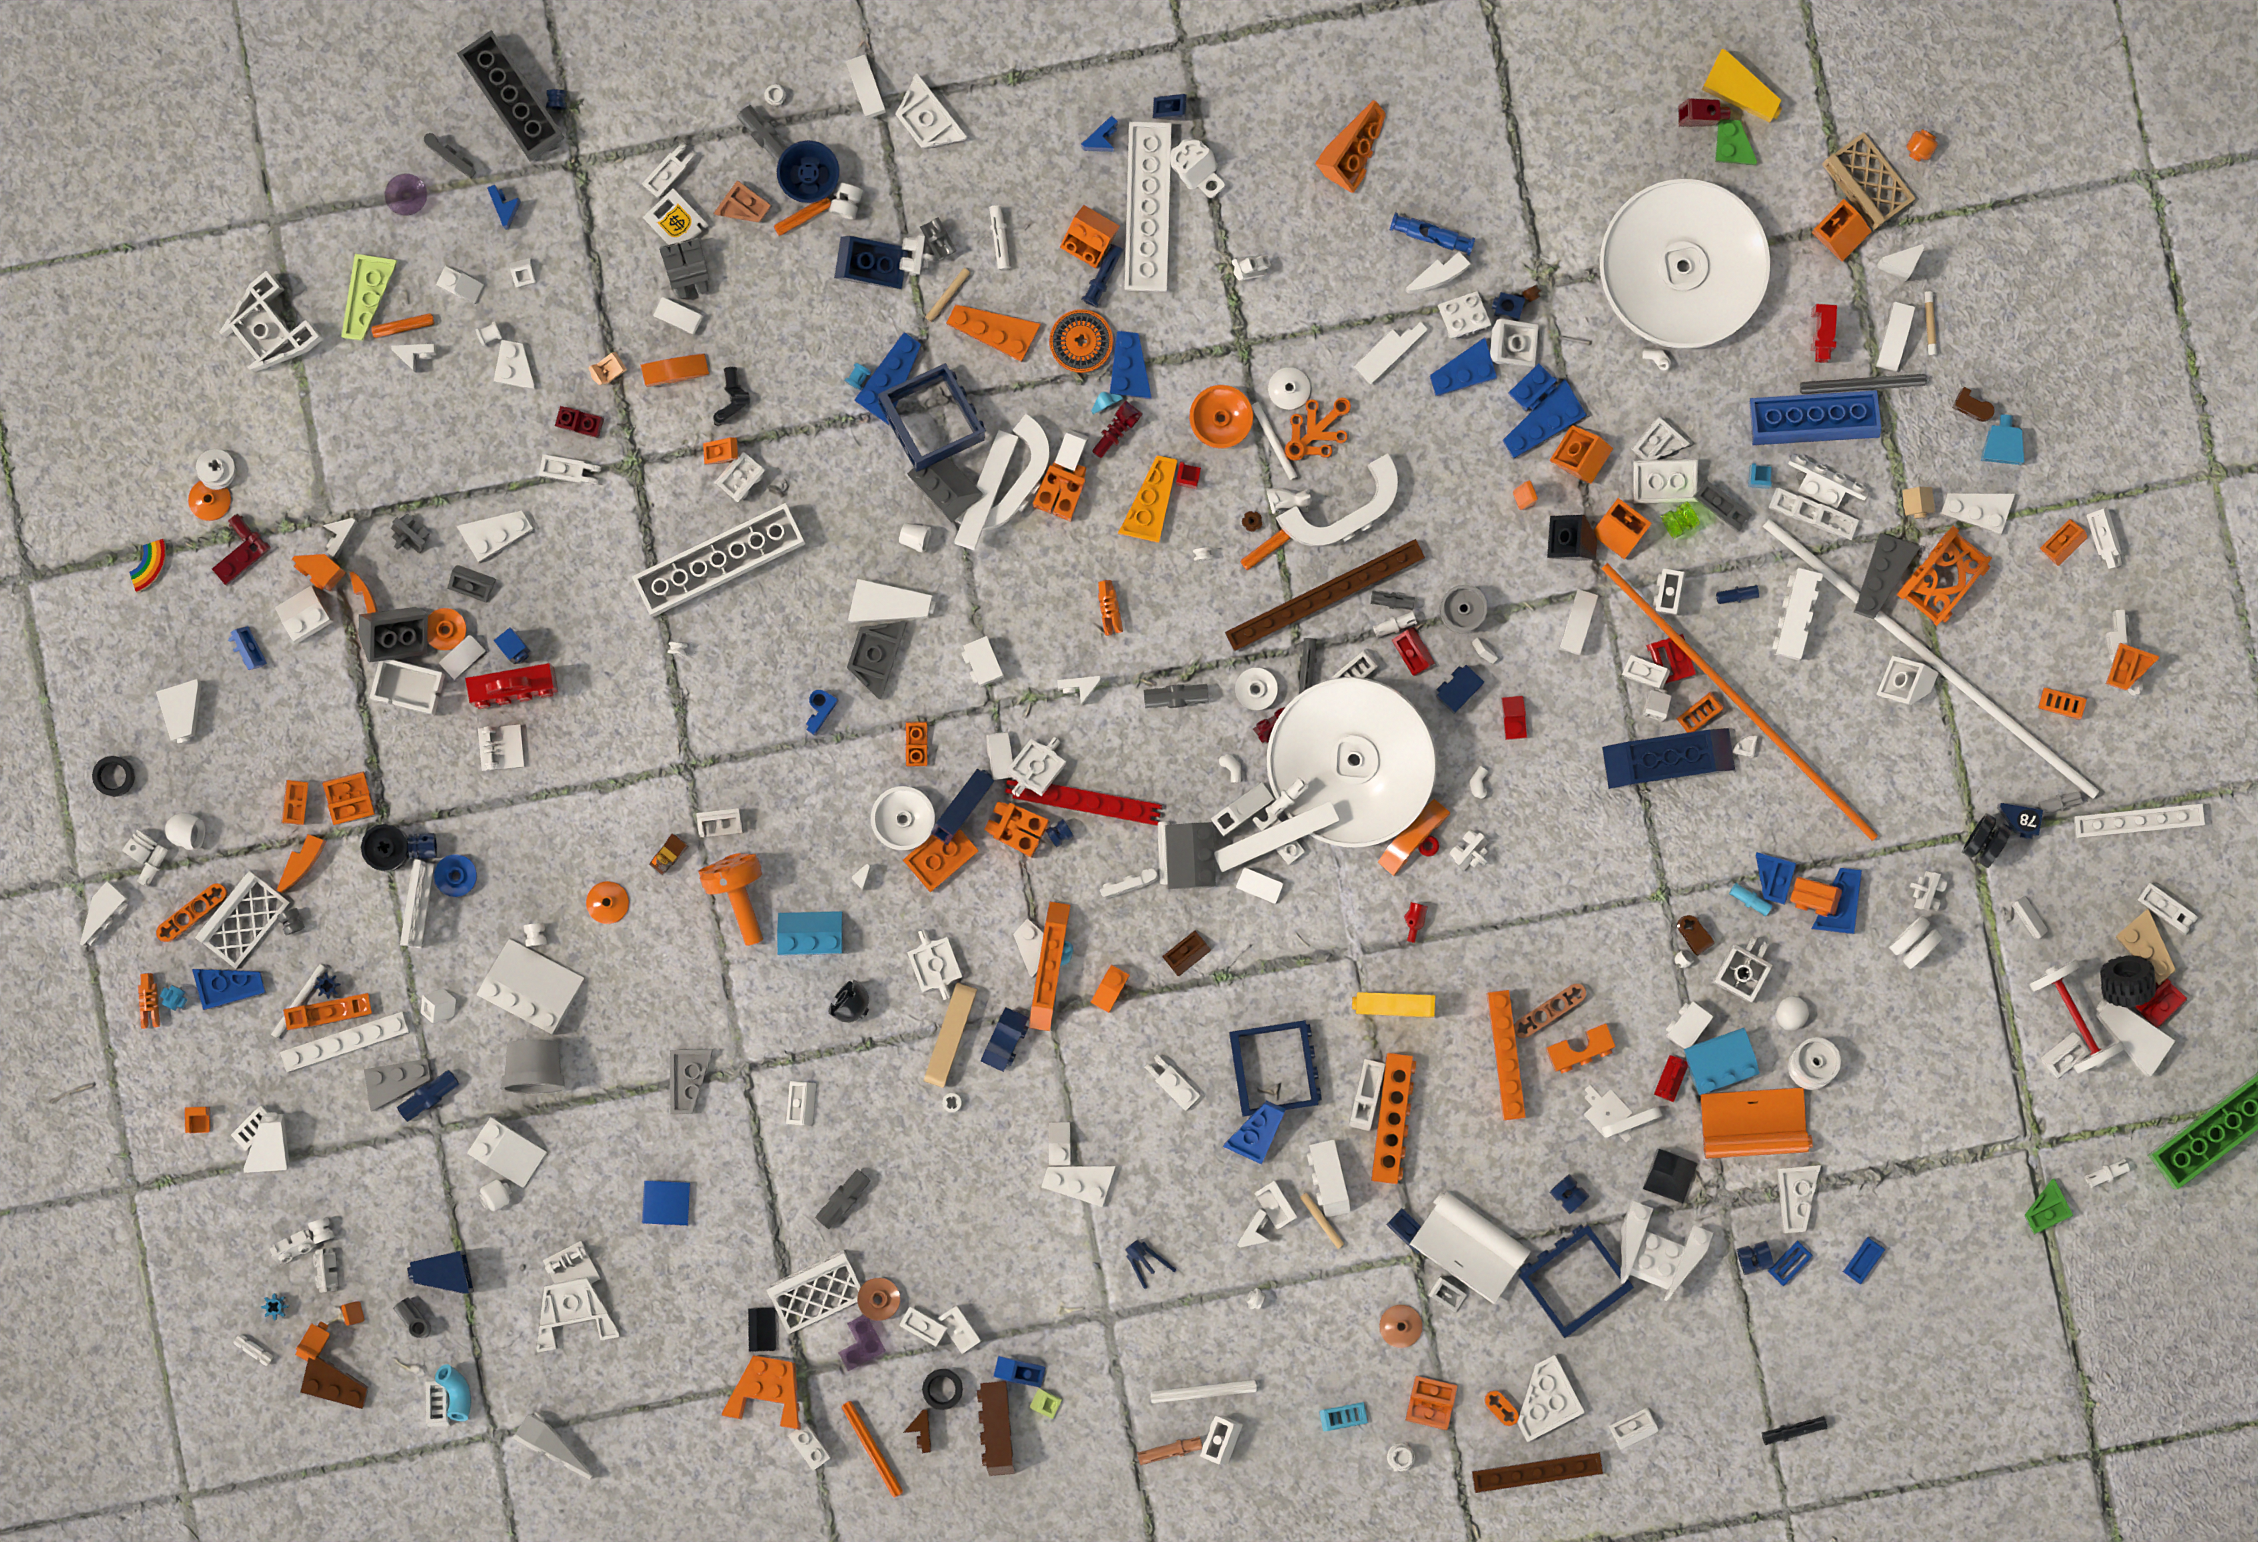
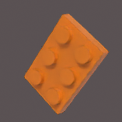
[903,829,979,893]

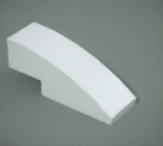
[845,55,886,119]
[1406,252,1470,294]
[1876,302,1915,372]
[1559,589,1598,655]
[1349,1059,1385,1131]

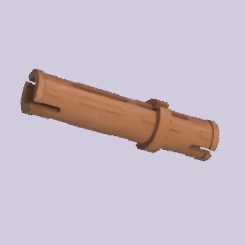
[1137,1436,1202,1466]

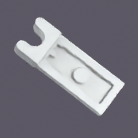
[1251,806,1305,865]

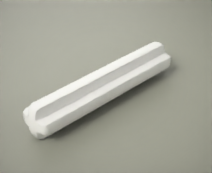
[1158,821,1170,885]

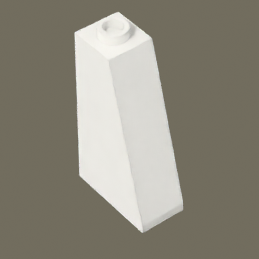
[848,579,936,623]
[2095,999,2175,1077]

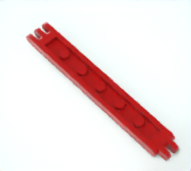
[1005,780,1163,826]

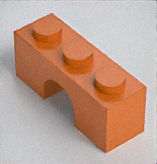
[1545,1023,1616,1074]

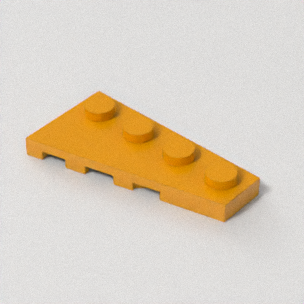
[1118,455,1178,543]

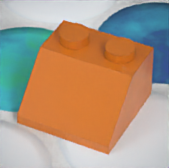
[1549,425,1613,484]

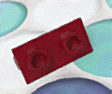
[1253,707,1285,744]

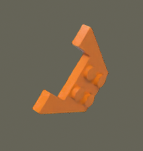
[721,1355,801,1430]

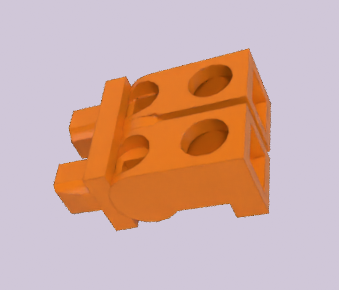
[1033,461,1086,522]
[985,802,1050,858]

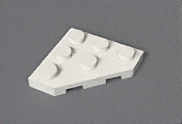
[1517,1355,1585,1442]

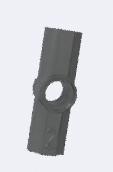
[737,105,788,163]
[1143,684,1209,709]
[815,1169,871,1229]

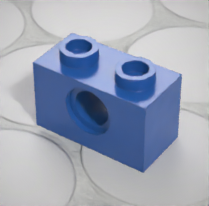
[493,627,530,664]

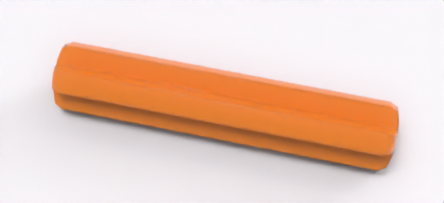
[774,197,831,236]
[372,313,434,338]
[1240,529,1291,570]

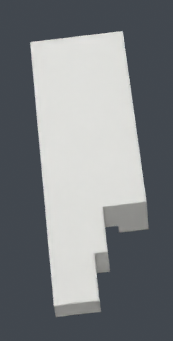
[1352,322,1428,384]

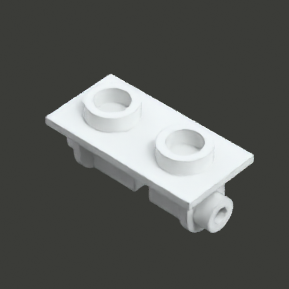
[270,1229,317,1265]
[313,1248,339,1293]

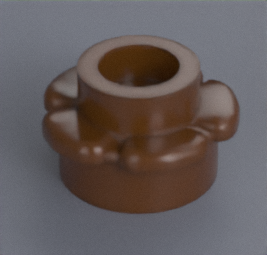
[1522,284,1542,302]
[1242,511,1263,532]

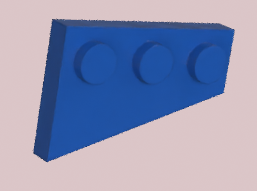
[1110,331,1152,399]
[1430,337,1497,396]
[1811,868,1862,934]
[192,969,266,1010]
[1223,1100,1286,1165]

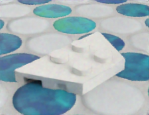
[896,74,967,149]

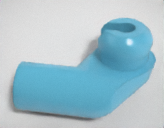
[1060,941,1074,966]

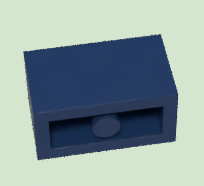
[1436,665,1484,714]

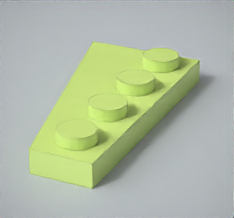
[341,254,398,341]

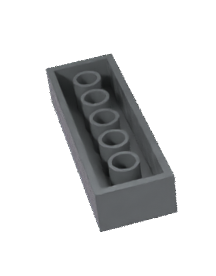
[457,30,565,162]

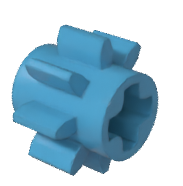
[159,985,188,1011]
[261,1293,289,1320]

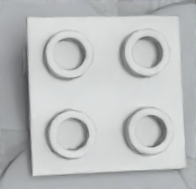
[1438,291,1491,340]
[478,724,524,771]
[543,1241,600,1284]

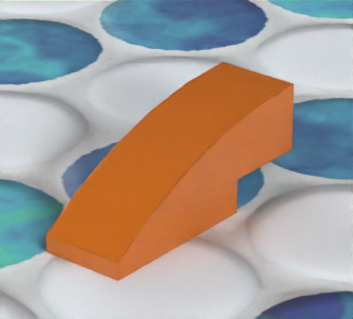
[641,353,709,387]
[276,834,327,893]

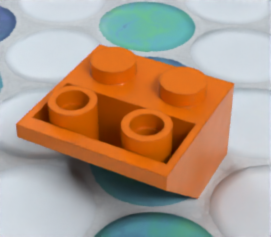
[1812,199,1872,262]
[1060,205,1120,269]
[1593,498,1652,560]
[292,554,347,591]

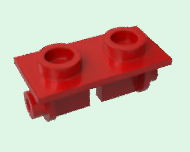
[1654,1055,1688,1103]

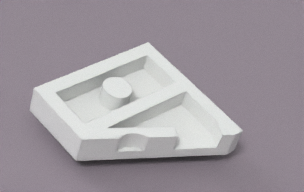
[494,340,535,390]
[1630,417,1690,460]

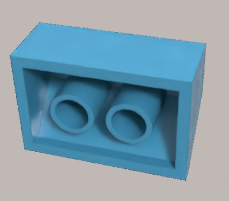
[777,911,843,956]
[1684,1028,1760,1095]

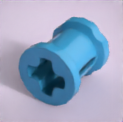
[844,362,871,390]

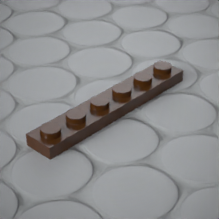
[1472,1452,1603,1493]

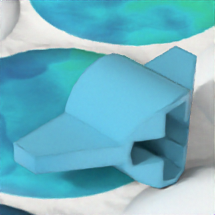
[1091,392,1123,415]

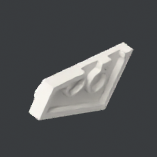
[457,511,534,563]

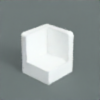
[421,989,456,1023]

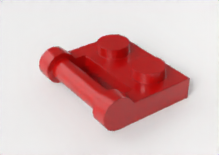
[1646,634,1696,685]

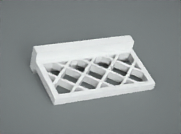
[400,859,435,948]
[195,870,290,969]
[766,1250,861,1334]

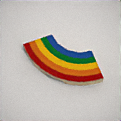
[129,539,166,593]

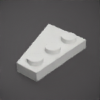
[1940,493,2015,535]
[1777,1165,1821,1233]
[1041,1166,1116,1207]

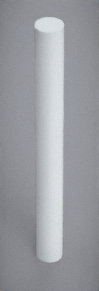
[1251,402,1297,481]
[271,964,327,1039]

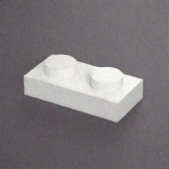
[1622,655,1670,690]
[899,1306,947,1347]

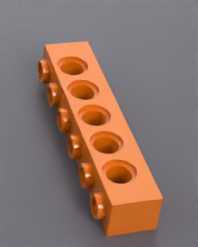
[1371,1053,1416,1184]

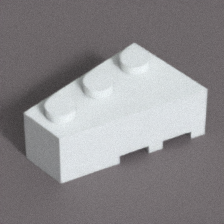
[1306,1140,1350,1218]

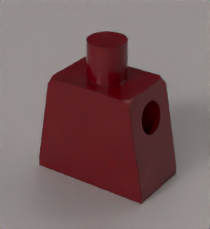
[1678,98,1731,127]

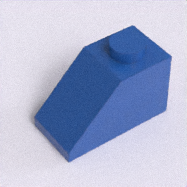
[993,1356,1046,1388]

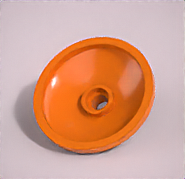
[1189,385,1253,449]

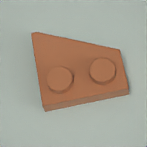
[714,180,772,223]

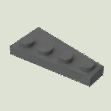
[1853,533,1920,619]

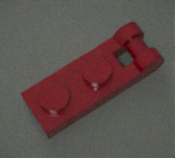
[212,531,271,586]

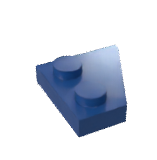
[1756,852,1797,905]

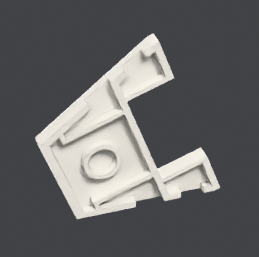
[536,1277,620,1353]

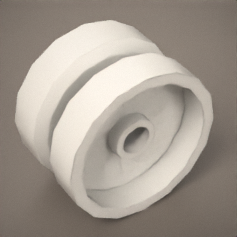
[1888,915,1943,969]
[1788,1037,1841,1090]

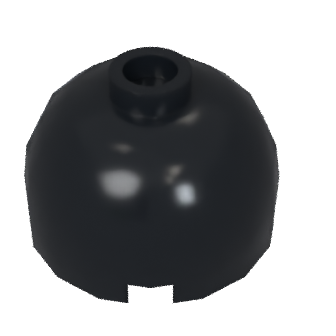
[828,979,869,1023]

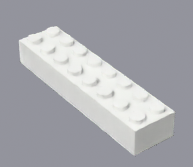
[632,503,805,617]

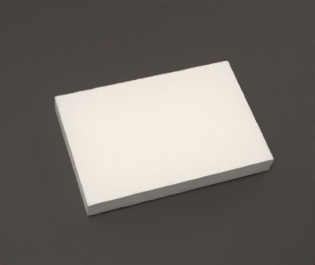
[1633,459,1698,503]

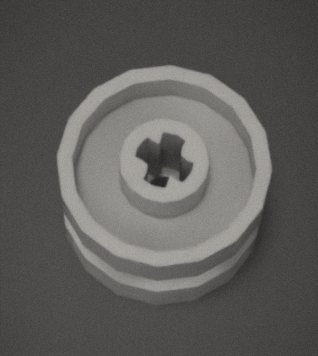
[1439,585,1487,634]

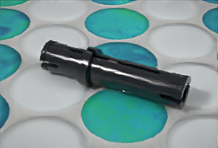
[1761,1416,1828,1446]

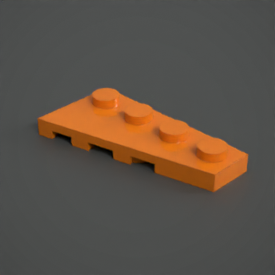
[946,305,1041,362]

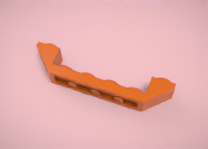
[1029,901,1071,1031]

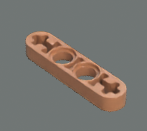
[1514,984,1586,1038]

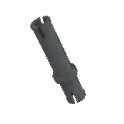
[1299,638,1317,694]

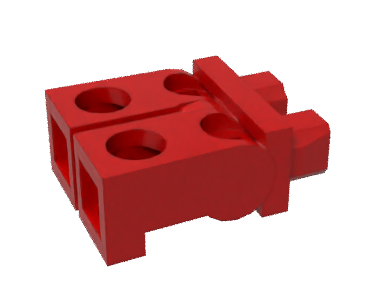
[1811,304,1837,363]

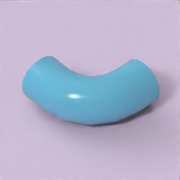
[435,1364,471,1421]

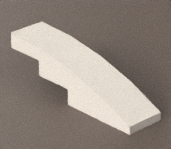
[1769,488,1859,540]

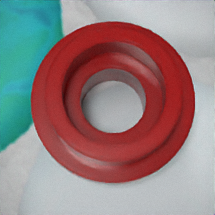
[1418,835,1439,857]

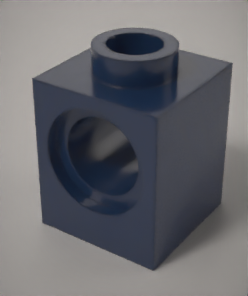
[1491,292,1525,322]

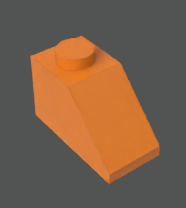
[1090,965,1130,1013]

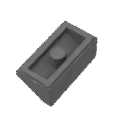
[447,565,496,603]

